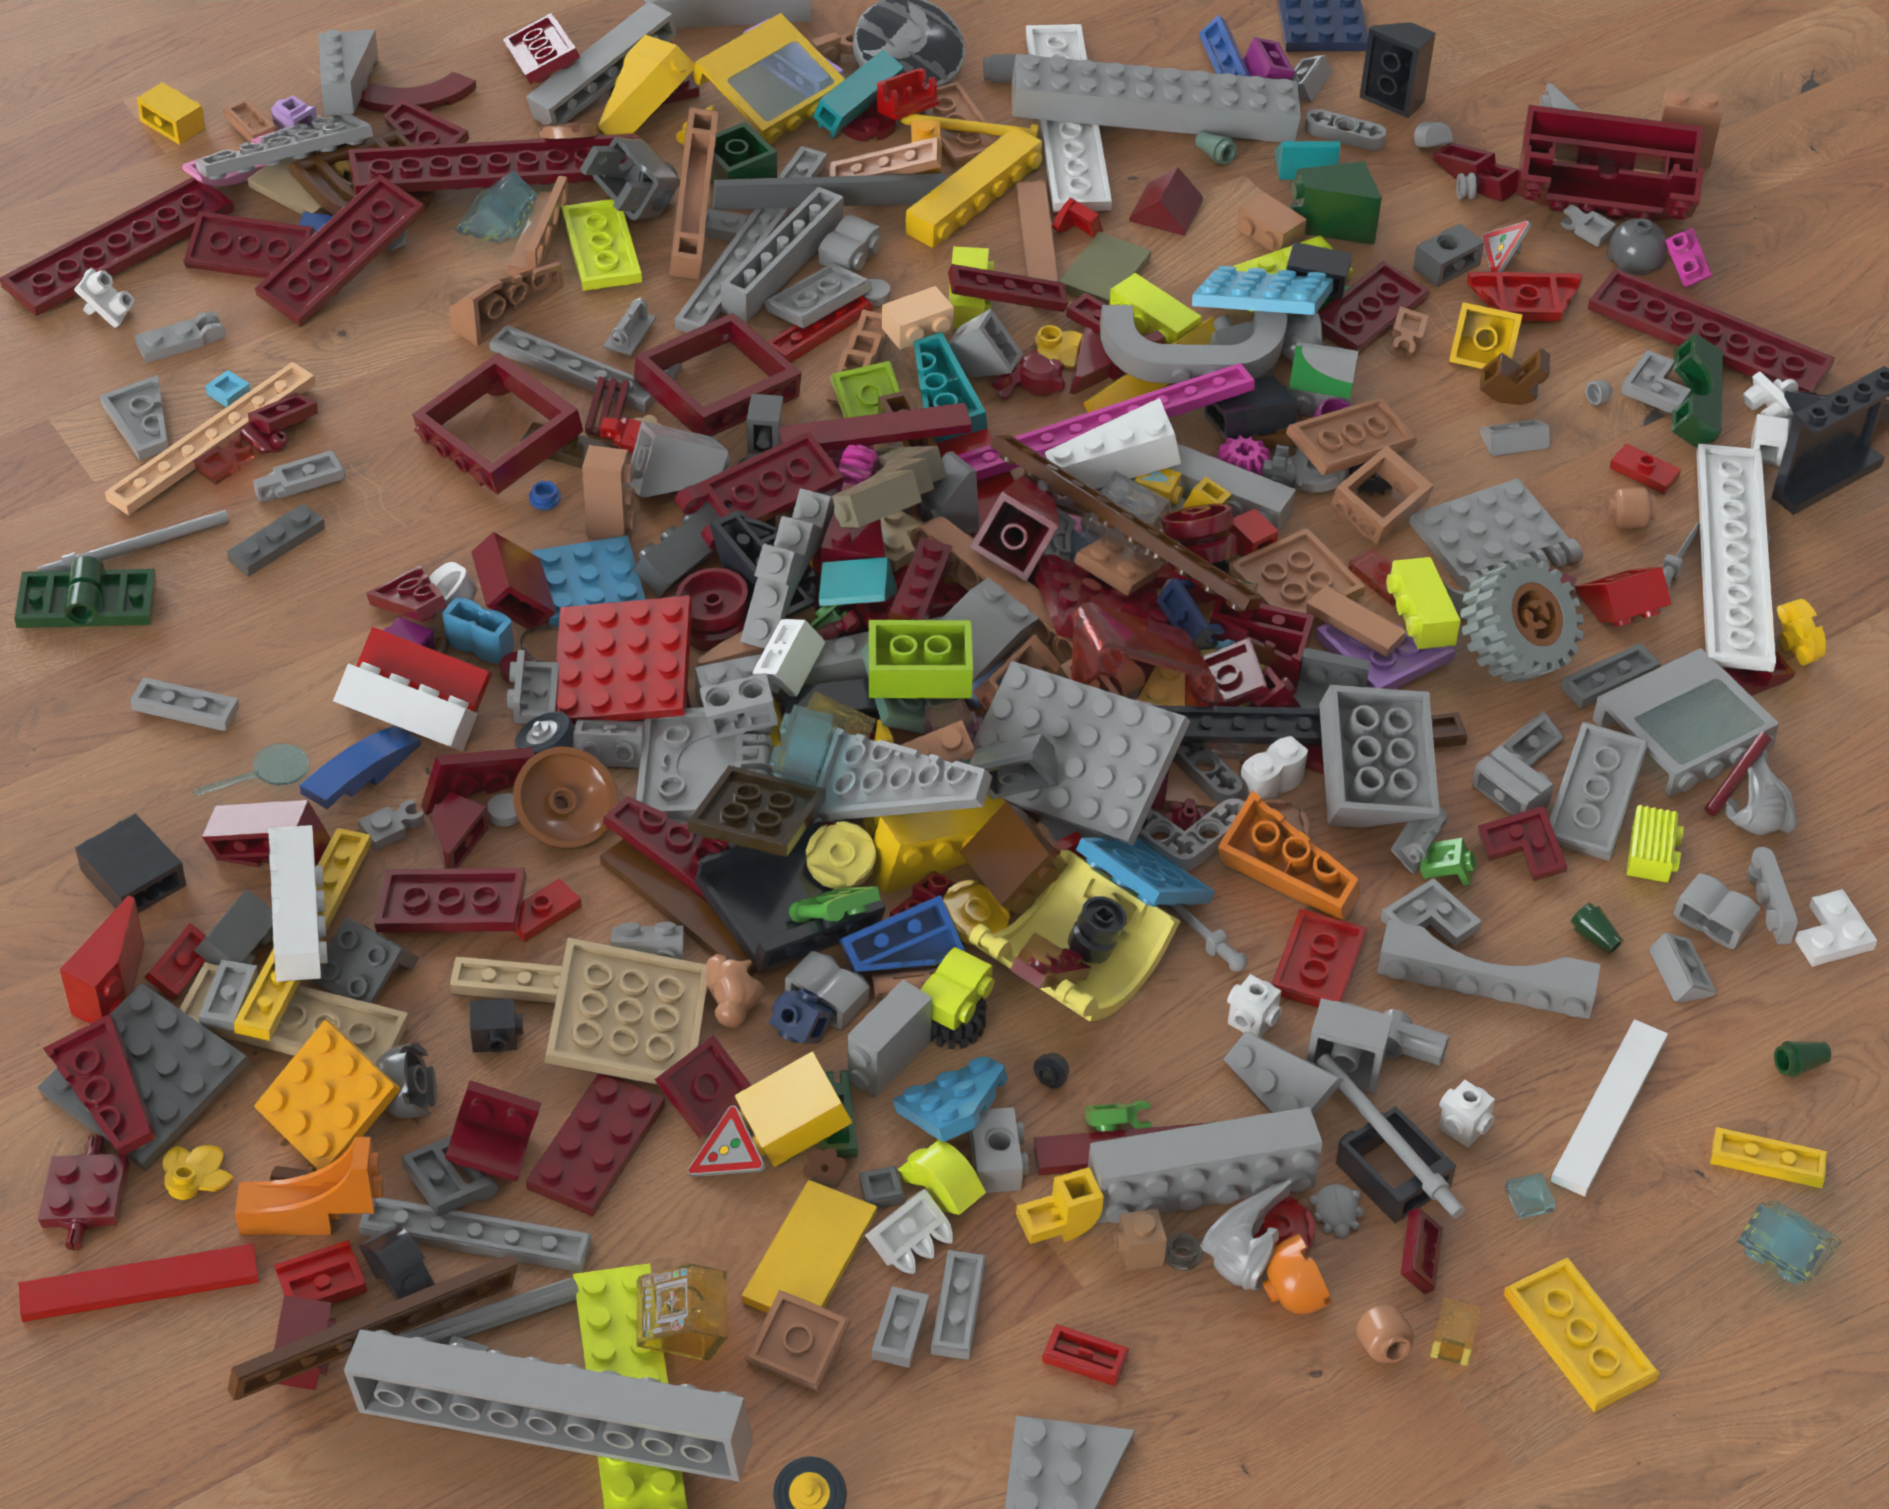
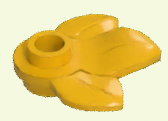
[1034,325,1082,369]
[162,1145,233,1200]

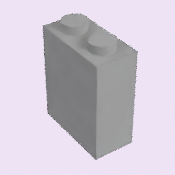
[848,980,932,1097]

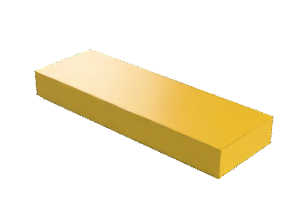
[1710,1127,1828,1188]

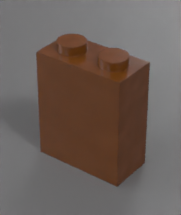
[960,801,1068,916]

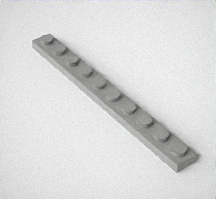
[675,146,827,332]

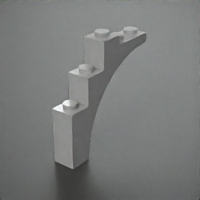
[740,488,835,649]

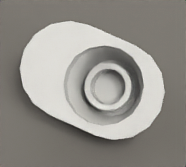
[429,562,477,613]

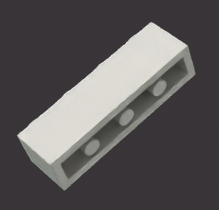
[333,662,478,752]

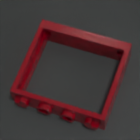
[634,313,802,437]
[412,352,584,495]

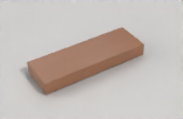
[1306,585,1407,657]

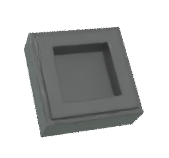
[859,1166,904,1209]

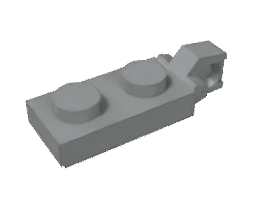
[253,450,345,502]

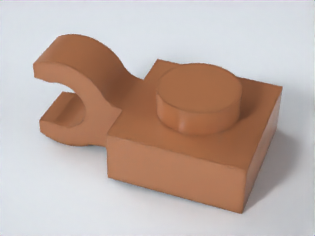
[811,32,854,63]

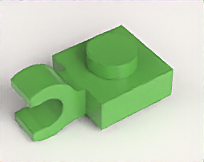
[1084,1100,1152,1131]

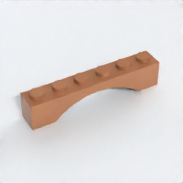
[669,107,719,280]

